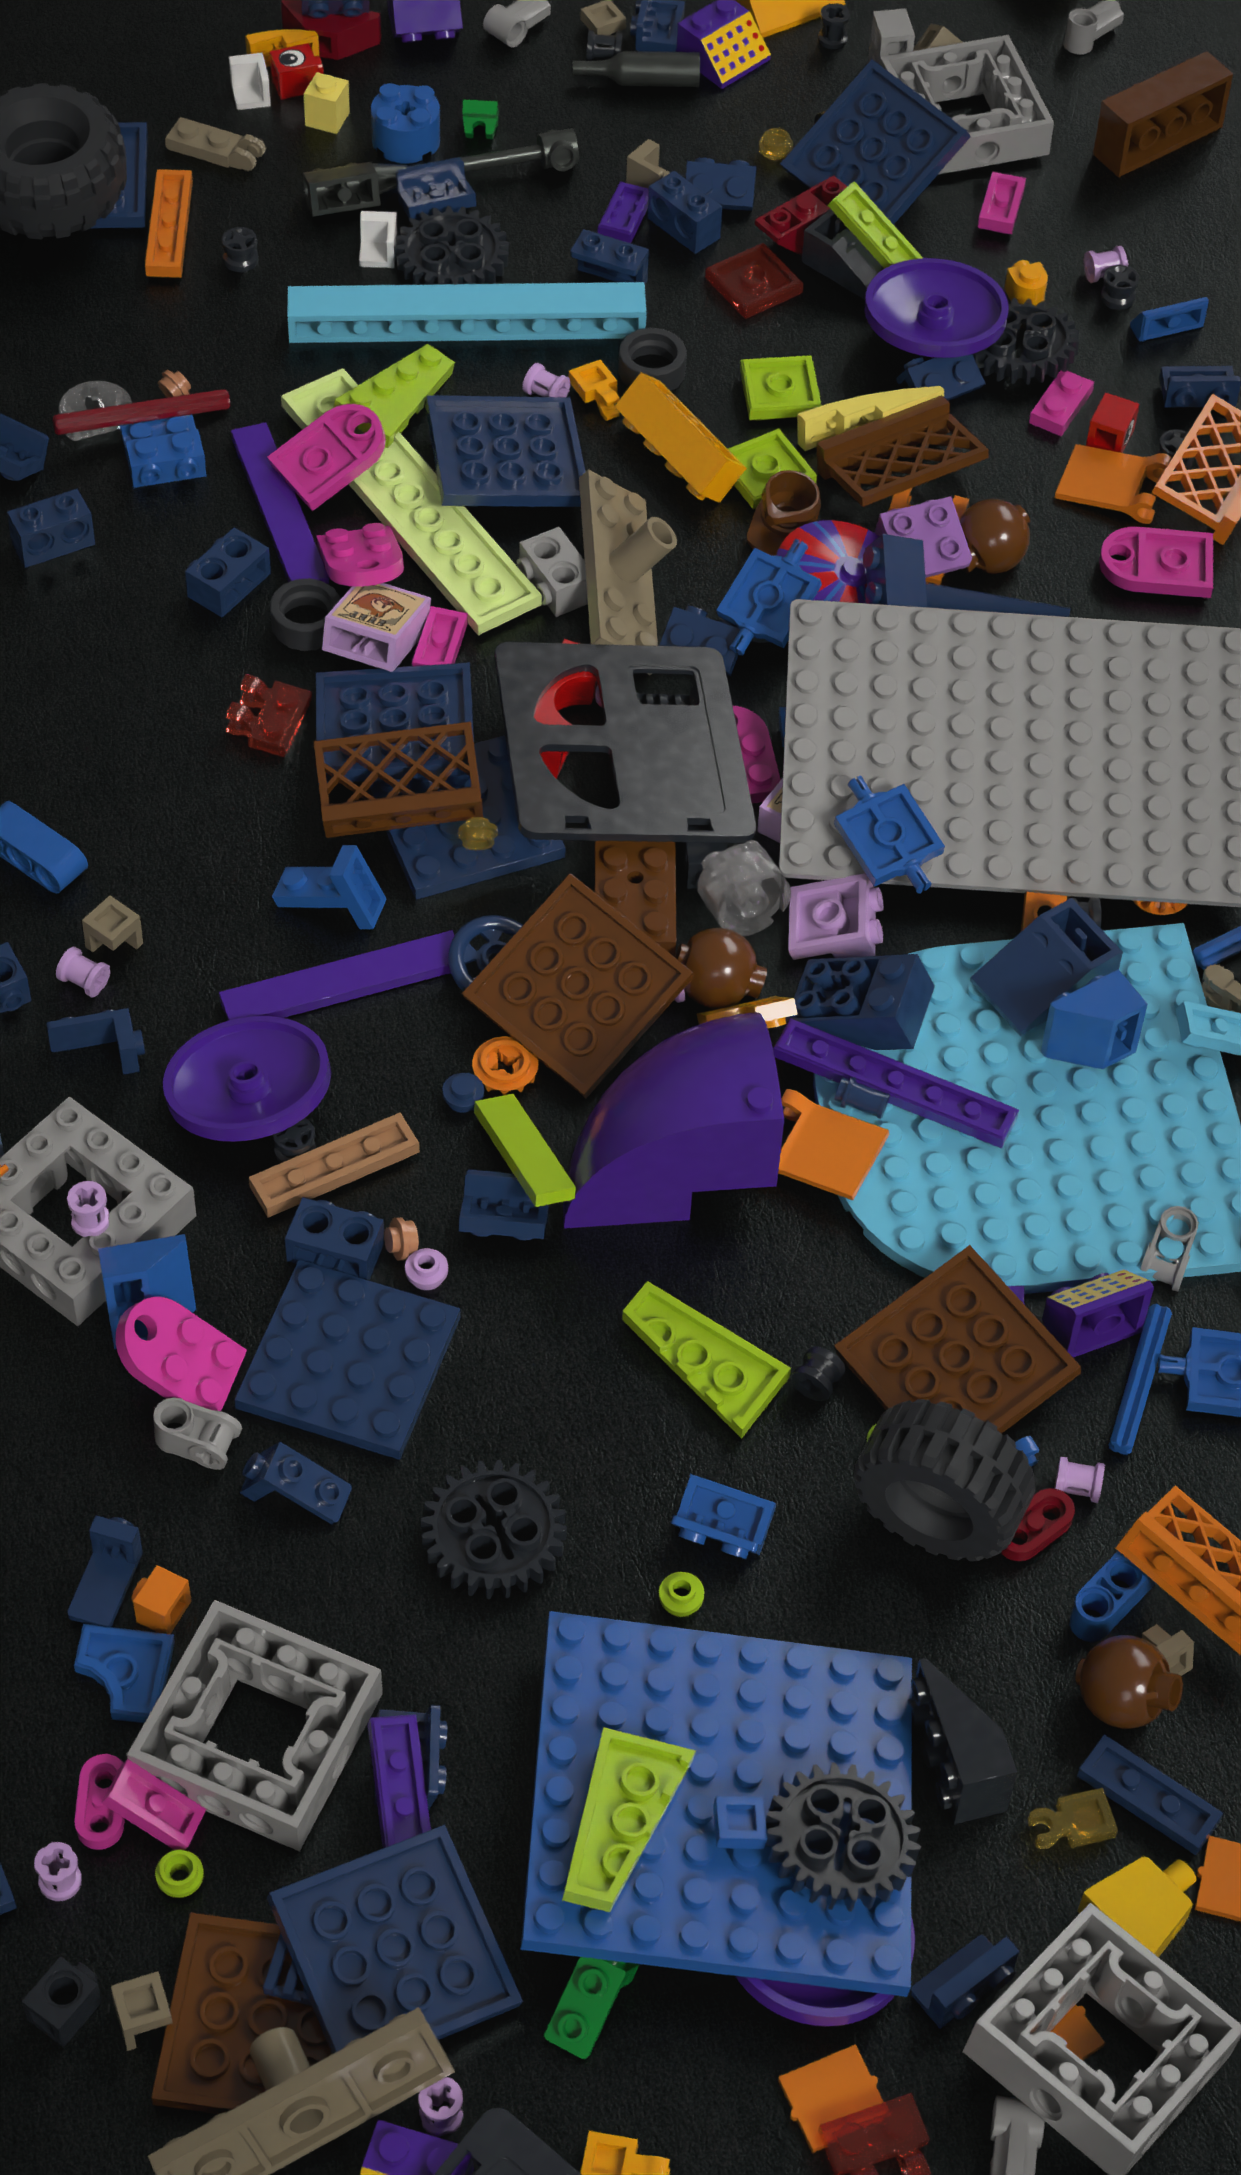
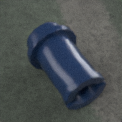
[834,1077,890,1119]

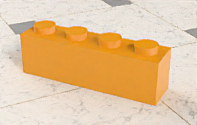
[615,372,747,503]

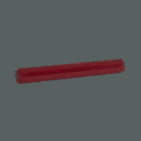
[53,389,230,435]

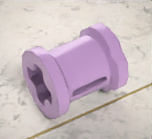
[1084,246,1128,283]
[523,363,570,397]
[56,947,110,997]
[67,1181,109,1237]
[1054,1457,1105,1503]
[34,1842,82,1901]
[418,2077,463,2136]

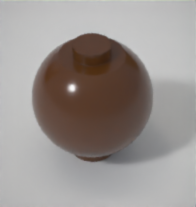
[959,499,1030,574]
[675,928,767,1009]
[1076,1635,1183,1729]

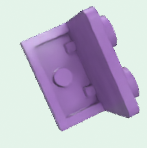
[875,496,972,578]

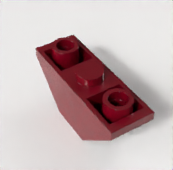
[281,0,381,60]
[755,175,847,255]

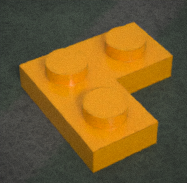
[697,996,797,1028]

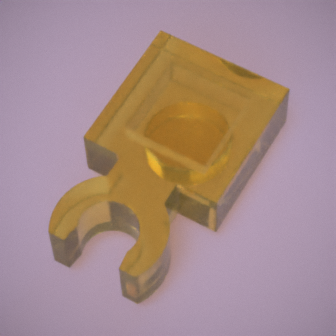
[1028,1788,1118,1849]

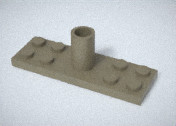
[579,469,677,675]
[148,2007,455,2175]

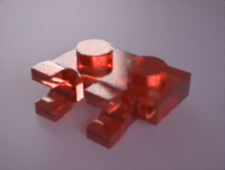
[227,674,312,757]
[818,2093,931,2175]

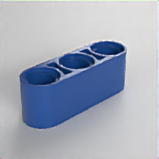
[0,801,88,893]
[1070,1551,1156,1642]

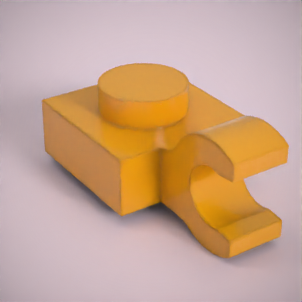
[569,359,620,421]
[581,2131,670,2175]

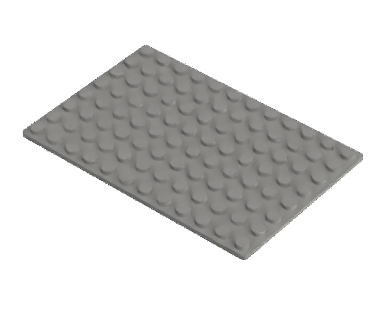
[779,599,1241,907]

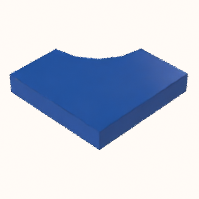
[74,1624,175,1723]

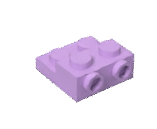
[788,873,883,960]

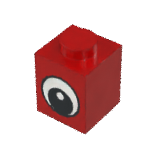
[269,43,323,99]
[1086,392,1139,453]

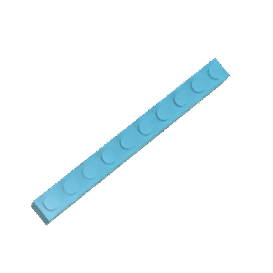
[288,282,646,343]

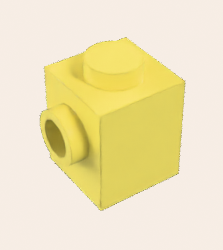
[304,72,350,134]

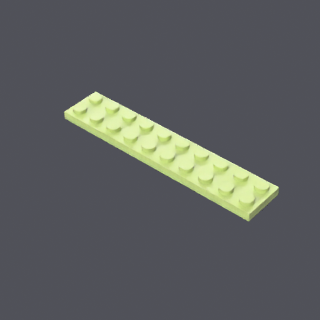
[281,368,542,635]

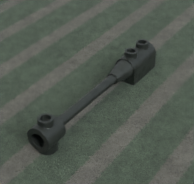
[302,128,579,216]

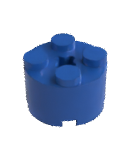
[371,83,440,163]

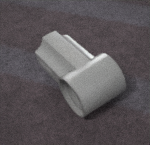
[483,0,551,47]
[1063,0,1124,54]
[990,2095,1045,2175]

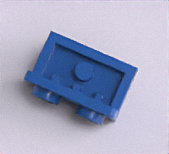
[671,1474,777,1559]

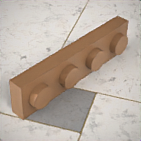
[249,1113,420,1218]

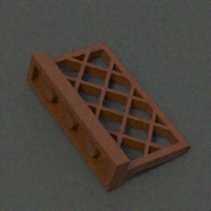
[817,395,989,507]
[314,722,483,838]

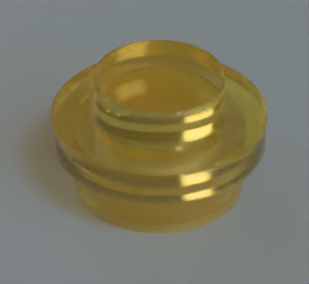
[759,128,793,160]
[458,817,498,850]

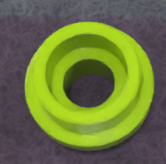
[659,1572,704,1617]
[155,1850,204,1898]

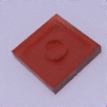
[705,243,804,319]

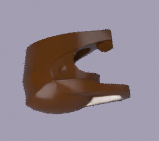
[746,470,821,556]

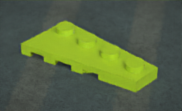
[333,344,455,449]
[622,1281,791,1438]
[562,1727,696,1912]

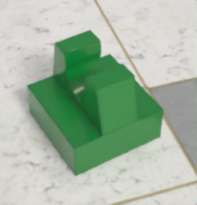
[463,100,499,139]

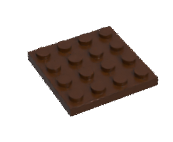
[462,873,694,1099]
[834,1245,1081,1434]
[151,1913,348,2132]

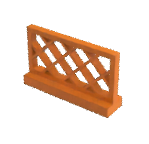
[1151,394,1241,545]
[1116,1485,1241,1655]

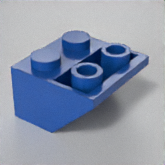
[1041,969,1148,1069]
[98,1234,196,1349]

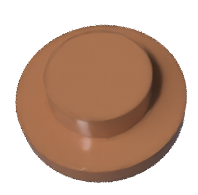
[158,370,191,398]
[384,1217,419,1260]

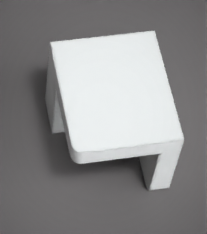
[229,53,271,110]
[359,211,397,268]

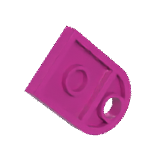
[267,404,386,511]
[317,523,404,586]
[1099,527,1213,598]
[733,706,781,803]
[116,1297,247,1411]

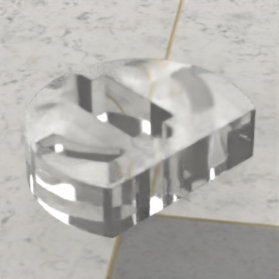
[59,381,133,441]

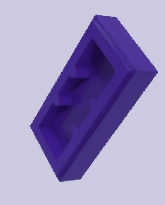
[598,182,649,243]

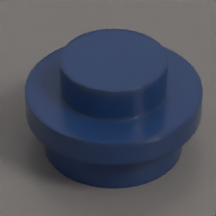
[443,1073,484,1113]

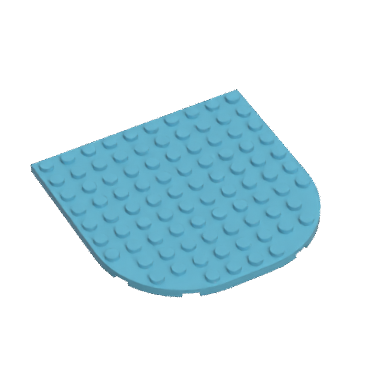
[813,923,1241,1294]

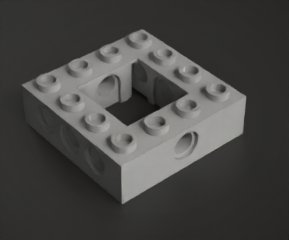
[880,35,1054,174]
[0,1097,196,1326]
[127,1600,382,1851]
[963,1902,1241,2175]

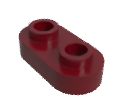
[1001,1488,1075,1561]

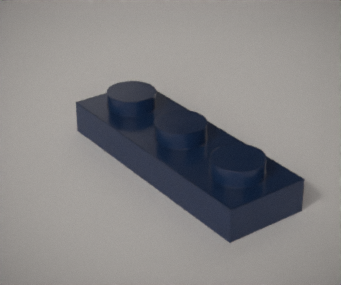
[1077,1735,1223,1855]

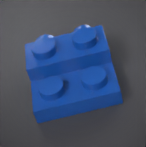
[120,414,206,488]

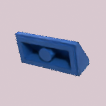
[1130,297,1209,342]

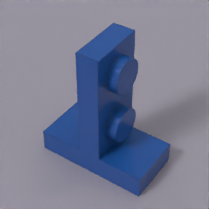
[272,845,387,929]

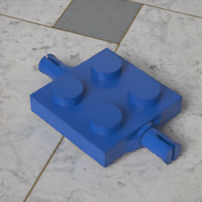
[716,539,822,655]
[834,775,945,893]
[1158,1327,1241,1417]

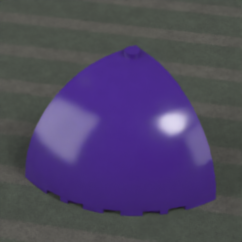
[563,1012,784,1228]

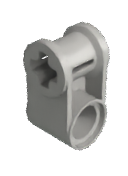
[1140,1206,1198,1292]
[153,1398,242,1470]

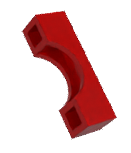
[534,639,598,779]

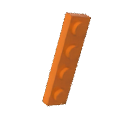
[145,170,193,277]

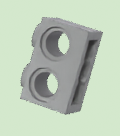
[868,8,915,65]
[517,527,588,617]

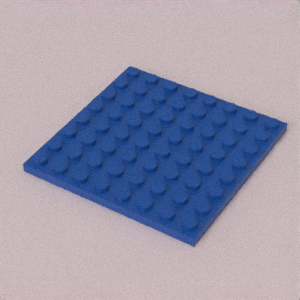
[521,1611,912,1997]

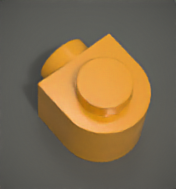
[1005,260,1048,306]

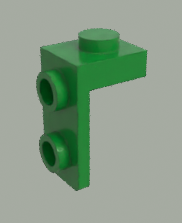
[544,1957,639,2059]

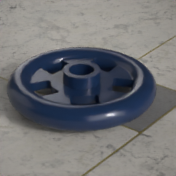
[448,915,523,992]

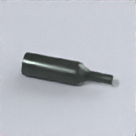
[573,51,700,87]

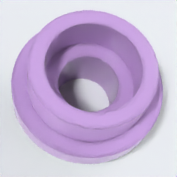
[405,1248,448,1290]

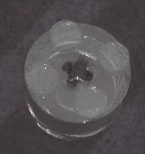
[698,840,791,936]

